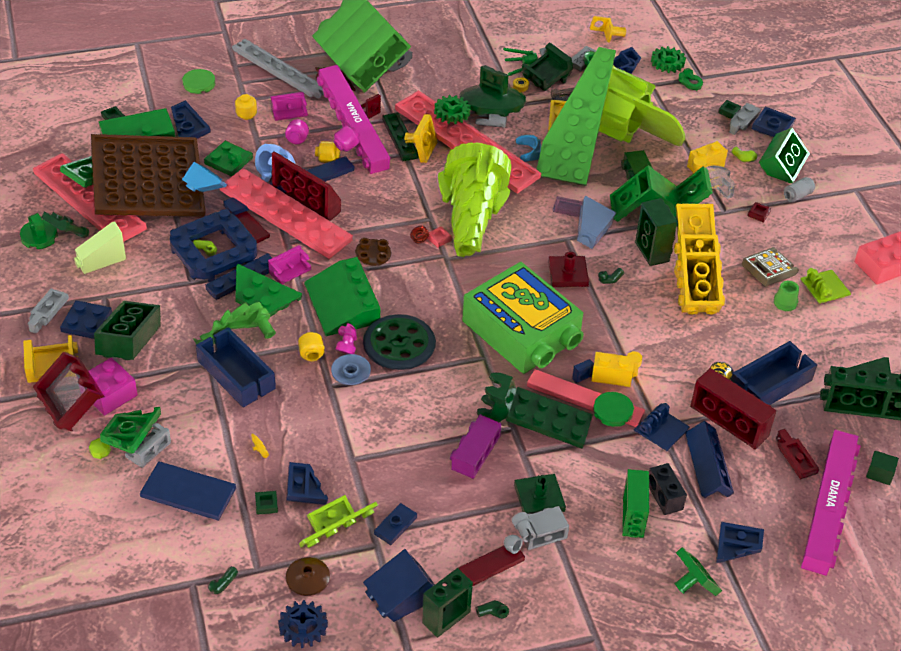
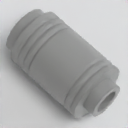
[784,177,815,202]

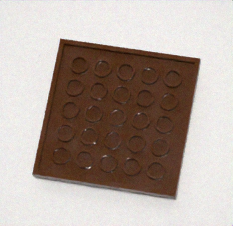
[91,134,206,217]

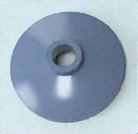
[331,354,371,385]

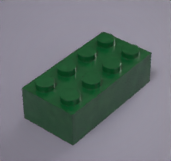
[94,301,161,360]

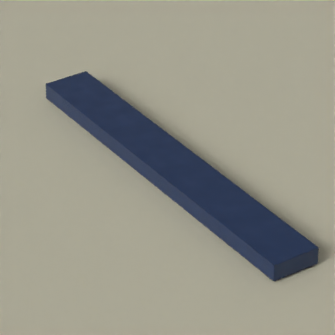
[223,156,355,215]

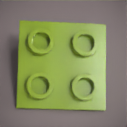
[800,268,851,304]

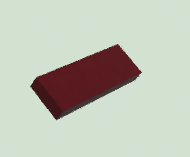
[235,211,270,243]
[458,545,525,586]

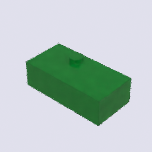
[98,108,175,137]

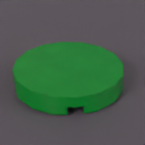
[593,392,634,427]

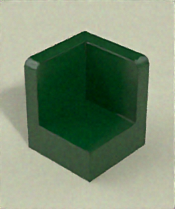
[866,451,899,485]

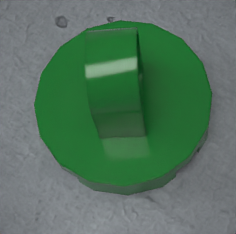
[20,213,58,249]

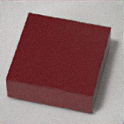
[748,202,771,223]

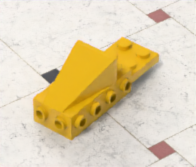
[674,204,725,315]

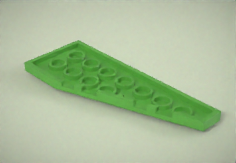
[537,47,616,186]

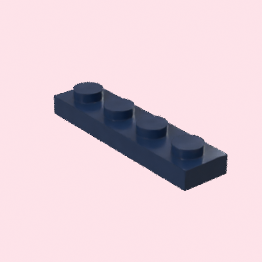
[205,253,272,300]

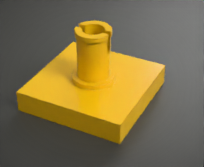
[405,114,438,163]

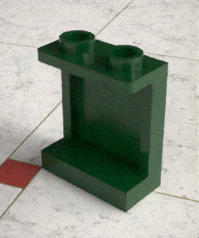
[522,42,573,91]

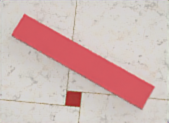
[527,369,645,427]

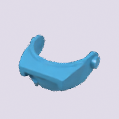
[516,135,541,162]

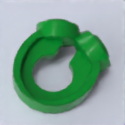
[679,68,703,90]

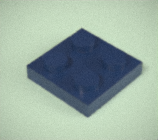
[752,106,796,138]
[60,300,112,339]

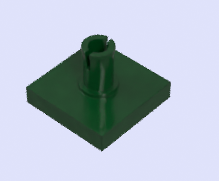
[514,474,566,514]

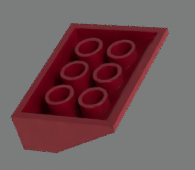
[272,151,341,221]

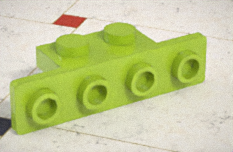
[299,495,378,548]

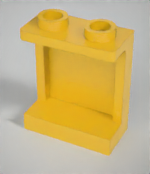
[23,335,78,383]

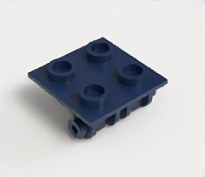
[634,403,690,451]

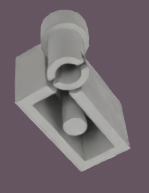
[512,506,569,550]

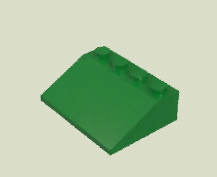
[304,257,381,336]

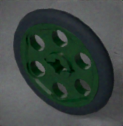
[363,314,436,370]

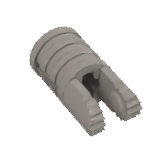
[475,114,507,128]

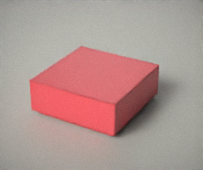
[427,226,452,248]

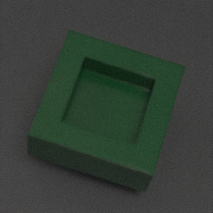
[718,100,741,119]
[255,491,278,515]

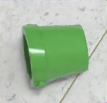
[774,280,799,311]

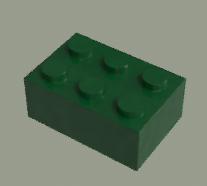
[635,198,678,266]

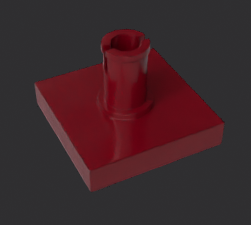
[548,251,589,287]

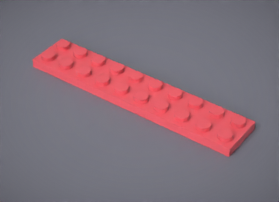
[395,90,541,194]

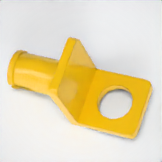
[589,16,626,43]

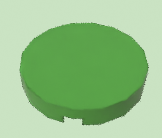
[182,69,216,94]

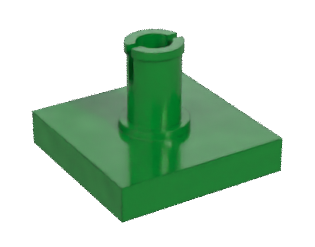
[674,547,722,596]

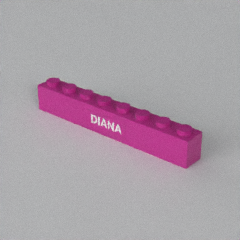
[317,65,390,174]
[801,429,861,576]

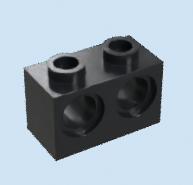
[649,463,687,515]

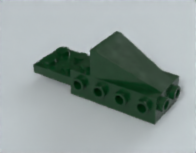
[820,357,901,420]

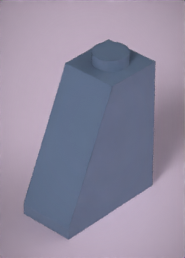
[577,196,616,249]

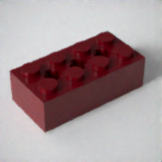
[690,368,777,450]

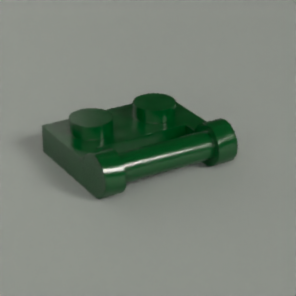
[41,211,89,238]

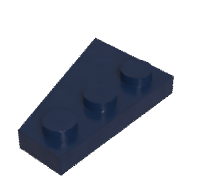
[171,100,211,139]

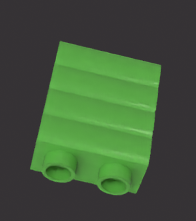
[312,0,411,93]

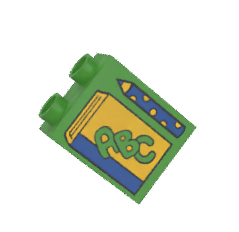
[462,262,584,375]

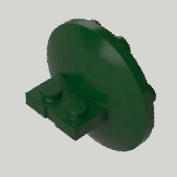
[459,65,526,117]

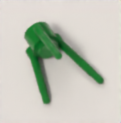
[503,48,538,76]

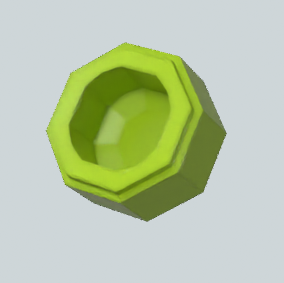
[89,438,111,459]

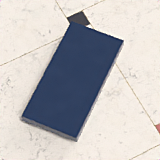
[140,461,236,521]

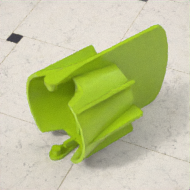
[599,65,685,146]

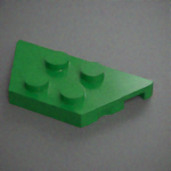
[235,264,302,317]
[100,407,161,454]

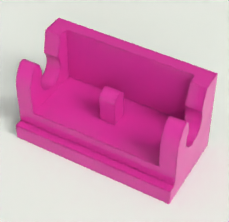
[271,92,308,121]
[268,245,311,284]

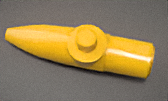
[251,434,269,458]

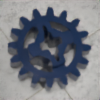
[278,600,328,648]

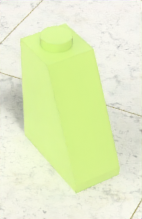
[74,221,126,274]

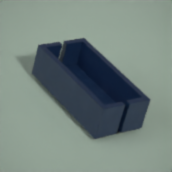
[196,327,276,408]
[731,341,817,405]

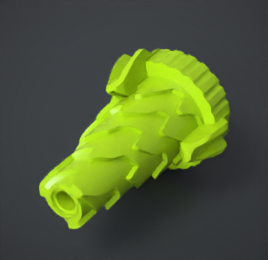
[438,142,511,258]

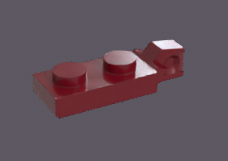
[776,429,819,480]

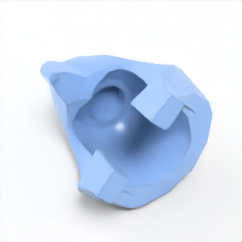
[255,144,295,182]

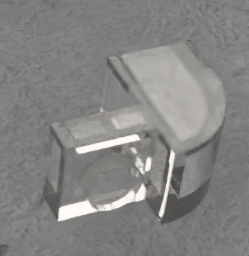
[705,165,736,199]

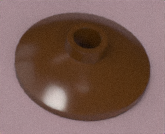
[286,557,330,596]

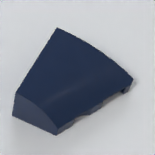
[613,47,641,74]

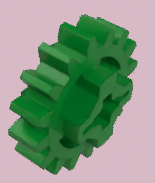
[651,46,686,73]
[434,95,471,124]

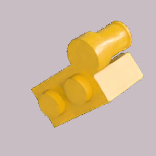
[687,141,728,174]
[591,351,643,387]

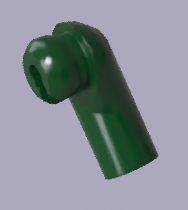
[598,268,624,284]
[208,566,238,594]
[475,600,510,619]

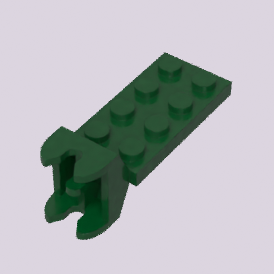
[477,372,593,449]

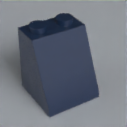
[363,549,435,622]

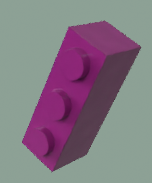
[450,415,502,479]

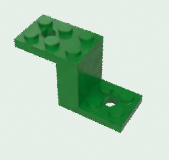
[610,165,713,222]

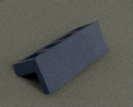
[685,421,734,498]

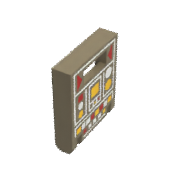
[741,247,799,287]

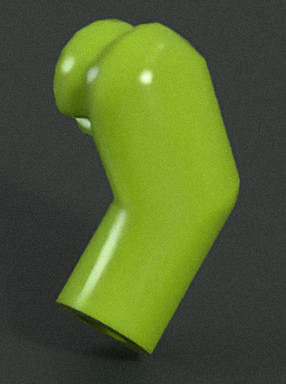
[731,147,757,162]
[193,240,217,256]

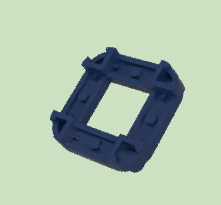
[170,209,258,283]

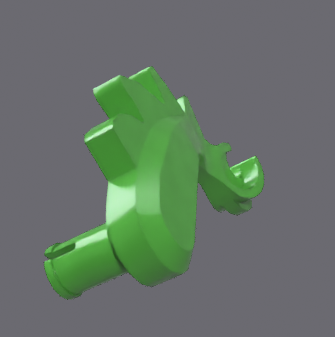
[193,302,276,345]

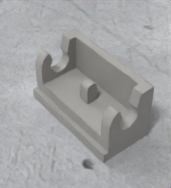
[125,423,171,468]

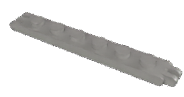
[232,39,324,98]

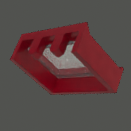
[33,351,105,431]

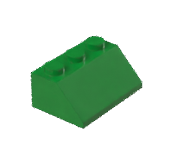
[759,128,810,183]

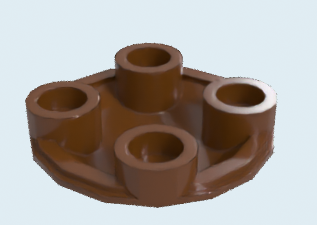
[355,237,392,266]

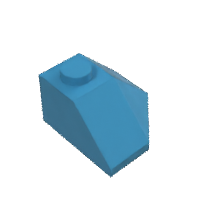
[182,162,227,192]

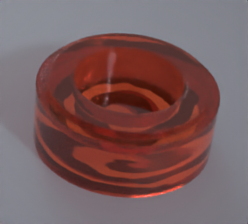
[410,225,429,244]

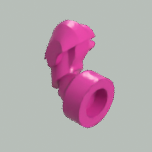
[335,323,357,354]

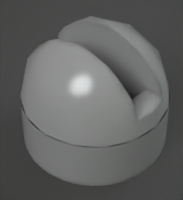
[504,535,523,554]

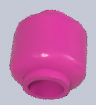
[285,119,309,144]
[333,126,360,152]

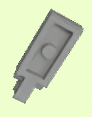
[729,103,761,135]
[28,289,69,333]

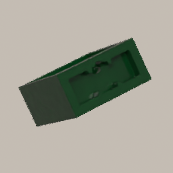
[422,568,473,638]

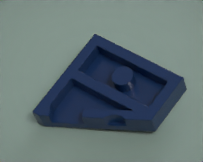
[286,462,328,505]
[716,522,764,563]

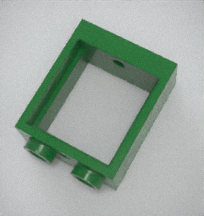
[622,469,649,538]

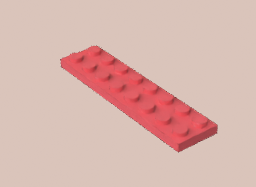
[33,153,147,242]
[220,168,353,259]

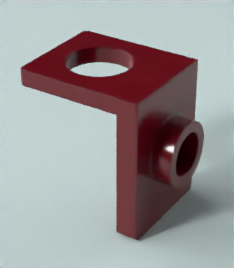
[361,94,381,119]

